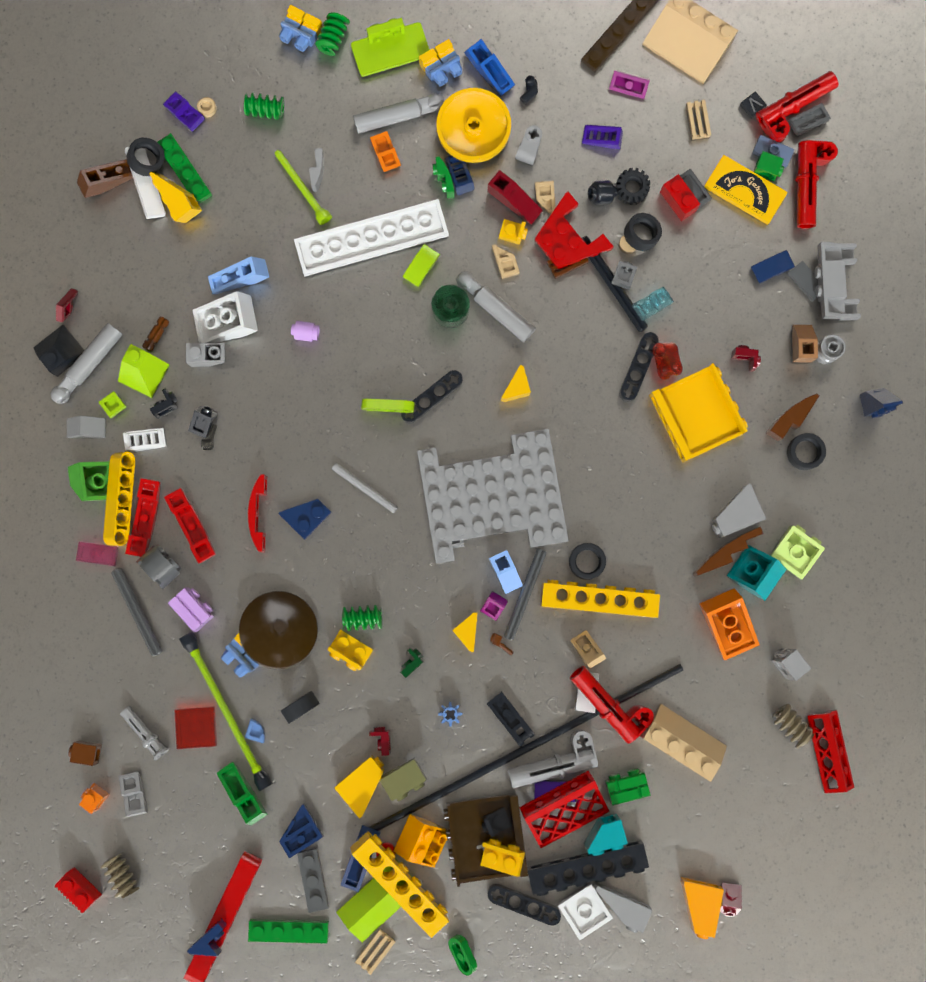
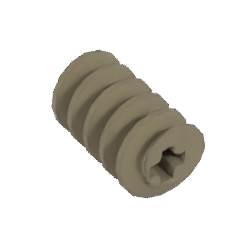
[772,704,815,749]
[100,852,140,898]

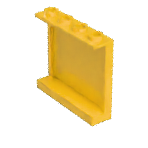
[649,363,748,463]

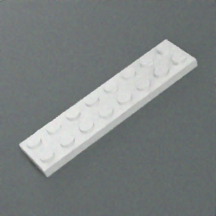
[294,199,449,276]

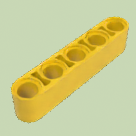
[103,452,135,546]

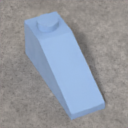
[208,256,269,295]

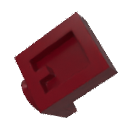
[369,727,391,756]

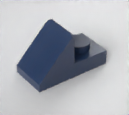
[187,919,227,956]

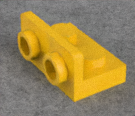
[327,629,373,671]
[481,839,525,877]

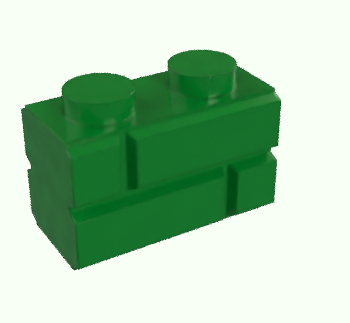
[605,768,651,806]

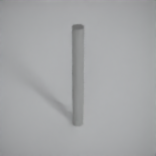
[332,463,398,513]

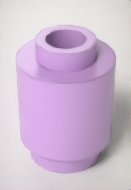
[291,321,320,342]

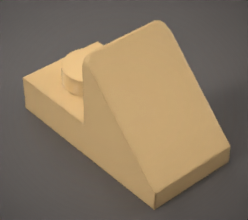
[570,630,606,669]

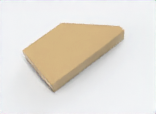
[535,181,556,214]
[492,244,520,279]

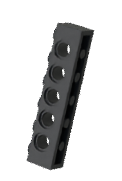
[527,840,649,896]

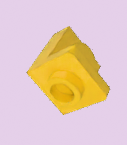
[499,219,528,245]

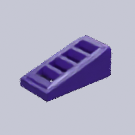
[582,125,623,149]

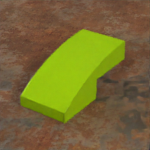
[403,244,440,287]

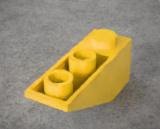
[149,172,202,223]

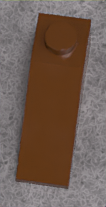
[77,159,133,198]

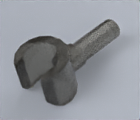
[201,424,217,450]

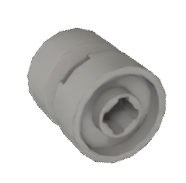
[816,335,846,364]

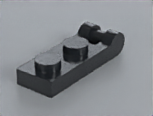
[487,691,535,747]

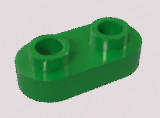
[448,934,477,976]

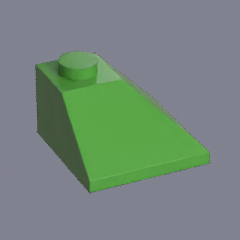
[68,461,119,501]

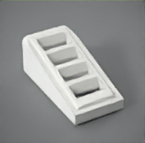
[123,428,167,453]

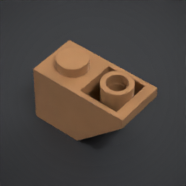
[792,324,818,363]

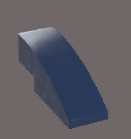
[340,825,381,892]

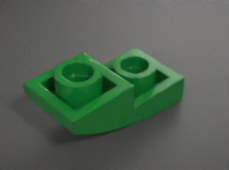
[432,156,454,199]

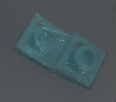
[632,287,674,321]

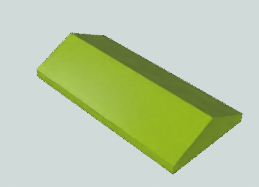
[336,858,413,943]

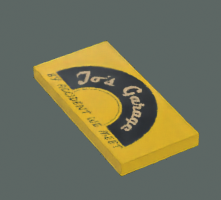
[704,155,788,225]

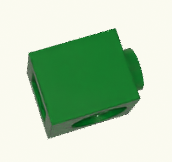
[753,151,784,182]

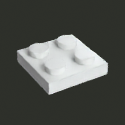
[558,882,613,940]

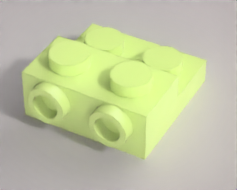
[770,525,825,580]

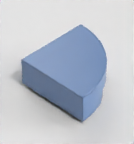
[245,718,265,743]

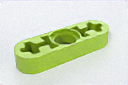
[361,399,415,413]

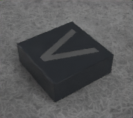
[740,91,767,119]

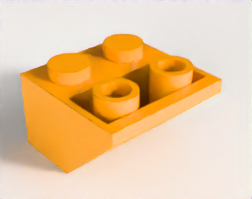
[394,814,447,868]

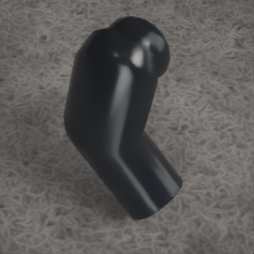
[520,75,538,105]

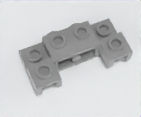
[814,242,861,321]

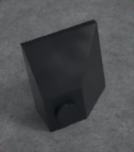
[33,324,84,377]

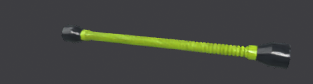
[179,632,273,791]

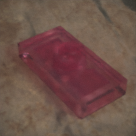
[76,542,119,566]

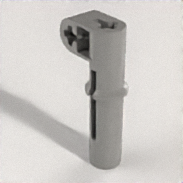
[508,730,598,789]

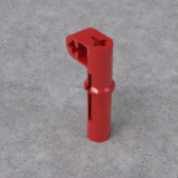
[756,71,839,143]
[795,140,838,229]
[570,666,654,744]

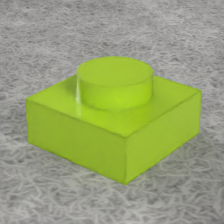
[98,391,126,418]

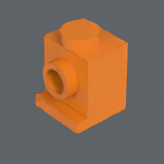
[79,783,110,814]

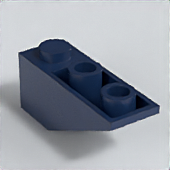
[860,388,903,419]

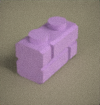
[168,587,214,632]

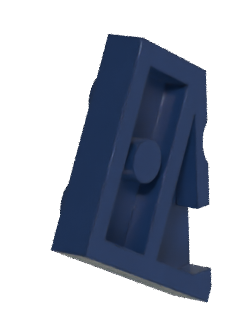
[278,499,332,540]
[279,803,324,858]

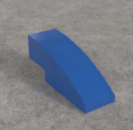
[464,39,515,96]

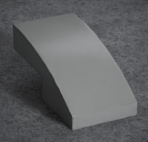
[309,148,324,192]
[119,772,147,817]

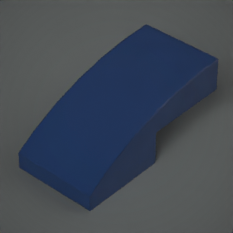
[751,250,795,284]

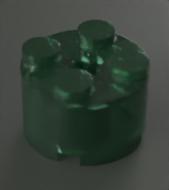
[431,285,470,328]

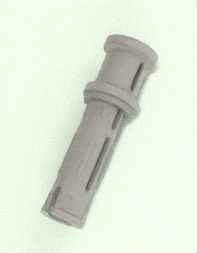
[120,706,169,761]

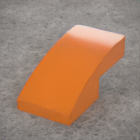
[370,131,401,172]

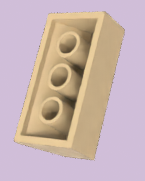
[640,703,727,782]

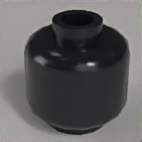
[588,180,617,206]

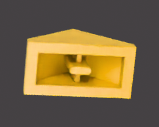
[501,365,531,402]
[453,613,477,652]

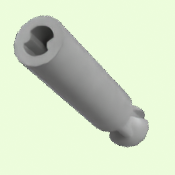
[353,93,445,134]
[456,271,536,343]
[51,323,123,404]

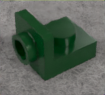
[400,648,424,678]

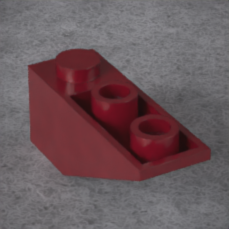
[487,170,543,225]

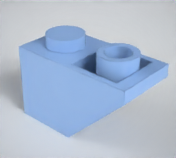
[489,550,523,594]

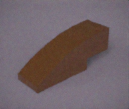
[766,393,820,441]

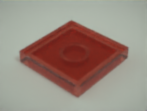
[175,706,217,749]

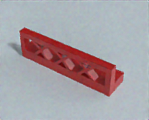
[807,710,855,793]

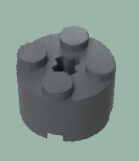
[136,545,182,589]

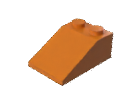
[699,588,760,661]

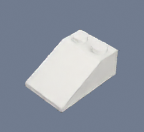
[193,291,258,343]

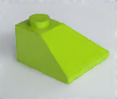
[118,344,170,398]

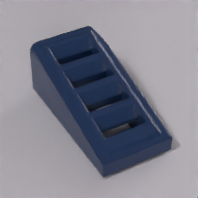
[444,156,475,195]

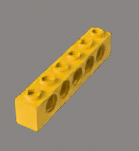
[540,580,660,618]
[350,831,449,938]

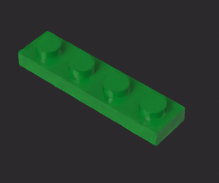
[157,133,212,204]
[248,919,329,944]

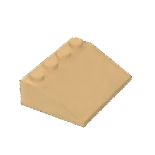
[642,0,738,84]

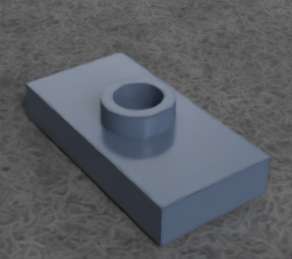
[752,135,795,168]

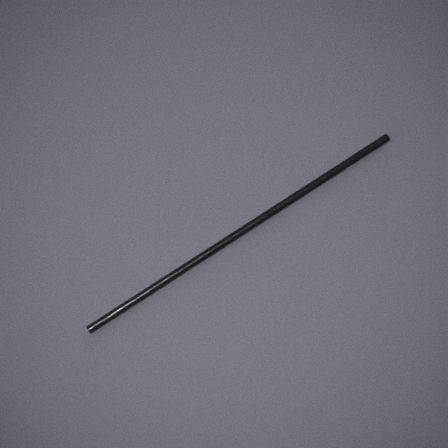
[369,664,684,831]

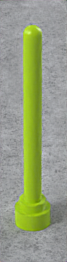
[275,150,332,225]

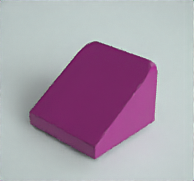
[480,591,508,621]

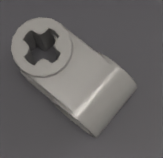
[515,125,542,165]

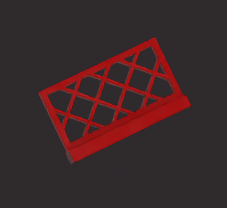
[519,770,610,848]

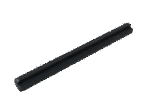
[582,236,648,332]

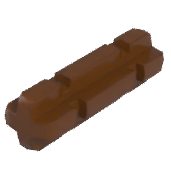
[142,316,169,352]

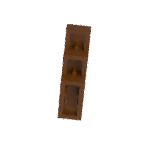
[693,527,764,576]

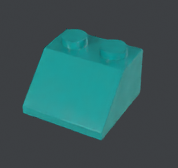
[727,545,787,601]

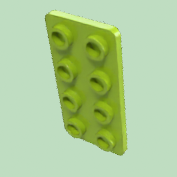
[351,17,430,77]

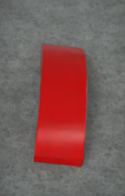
[248,474,268,552]
[125,478,160,557]
[164,488,216,564]

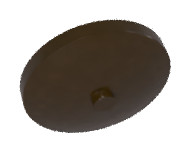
[239,591,318,669]

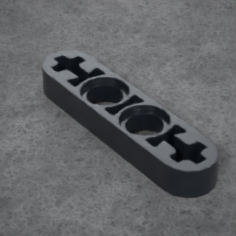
[619,332,659,402]
[401,370,463,424]
[487,884,561,926]

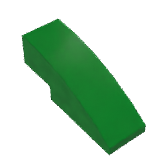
[217,762,268,826]

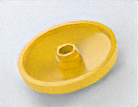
[436,88,511,163]

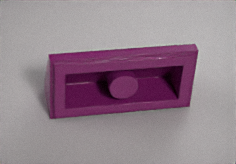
[609,70,650,99]

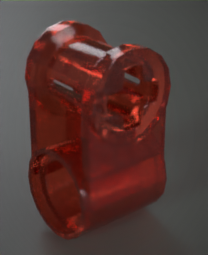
[653,342,683,380]

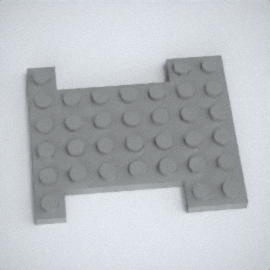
[417,429,569,564]

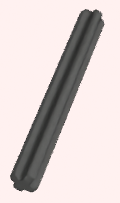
[504,549,546,640]
[111,568,162,656]

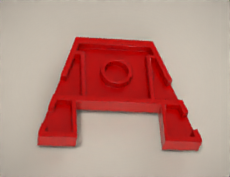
[535,191,614,269]

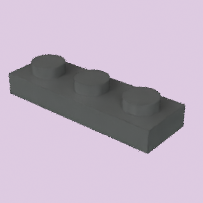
[297,848,329,913]

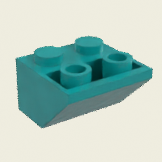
[584,814,628,856]

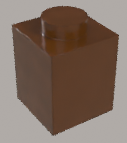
[68,741,102,766]

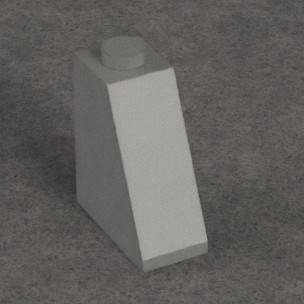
[712,484,766,538]

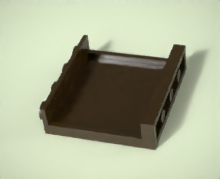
[443,793,528,887]

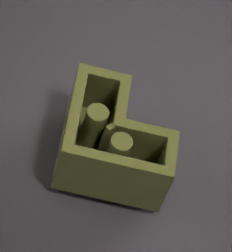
[379,757,427,802]

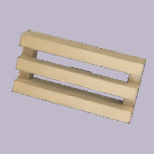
[686,100,711,140]
[355,929,395,975]

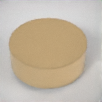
[197,97,217,118]
[619,236,636,254]

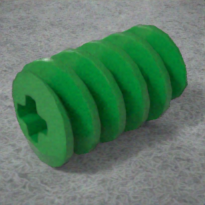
[315,12,350,56]
[244,92,285,120]
[342,605,383,631]

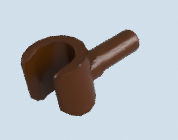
[490,633,514,656]

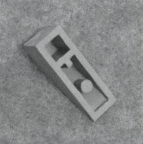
[594,882,652,933]

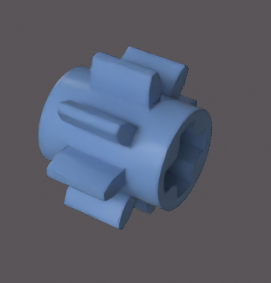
[438,701,463,727]

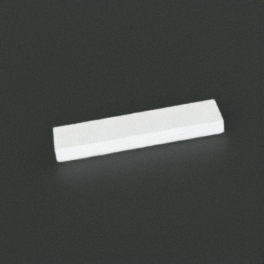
[124,147,166,219]

